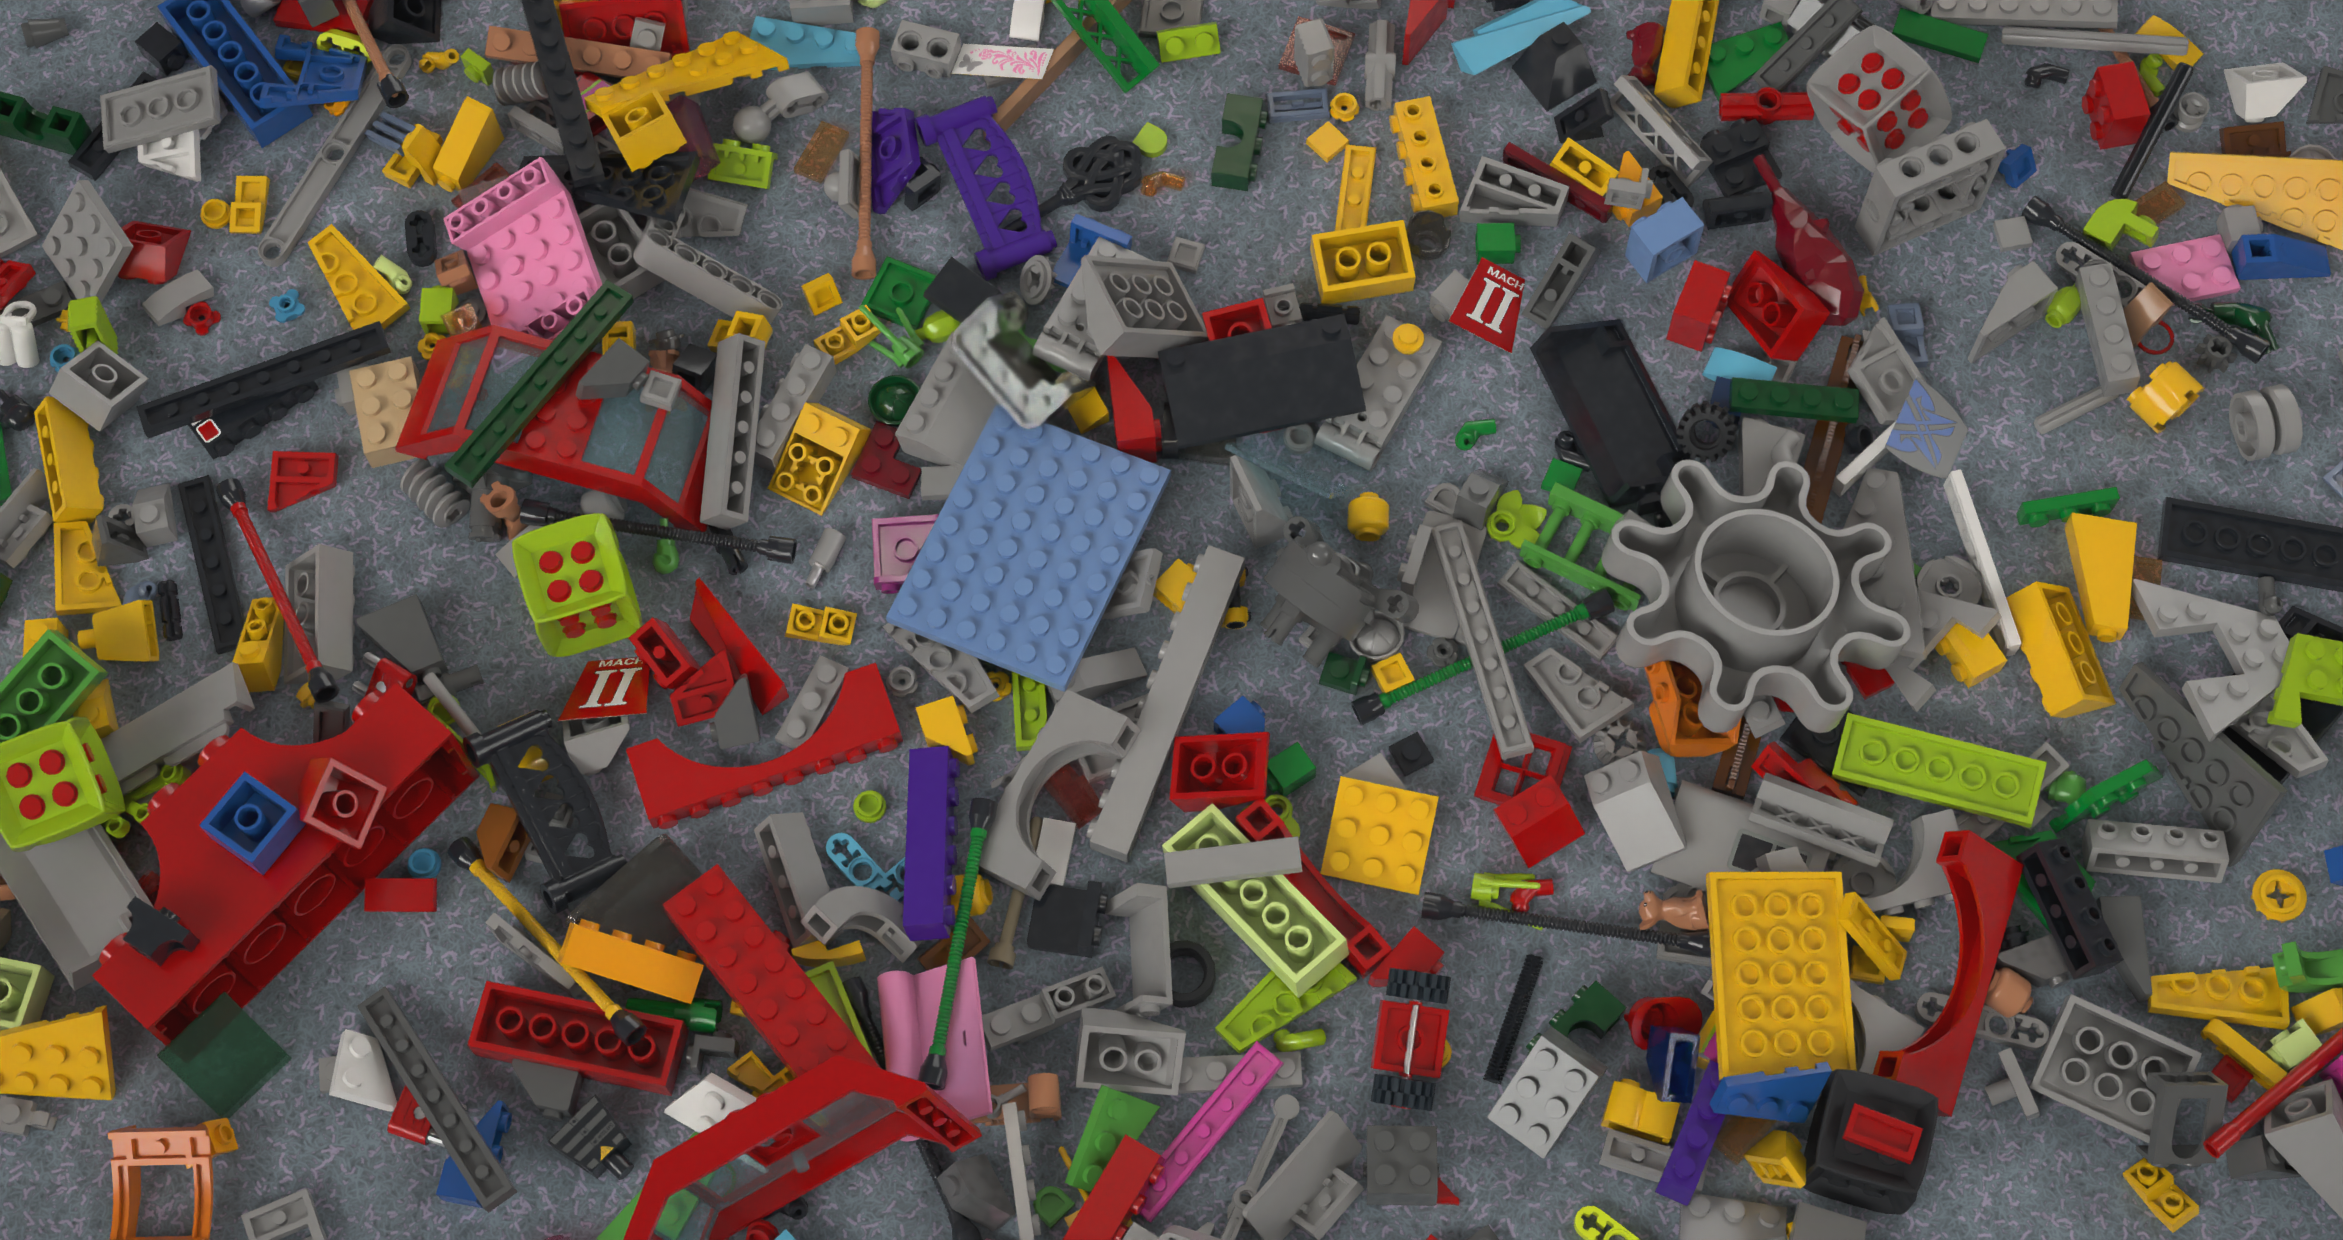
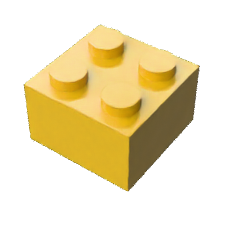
[601,87,687,172]

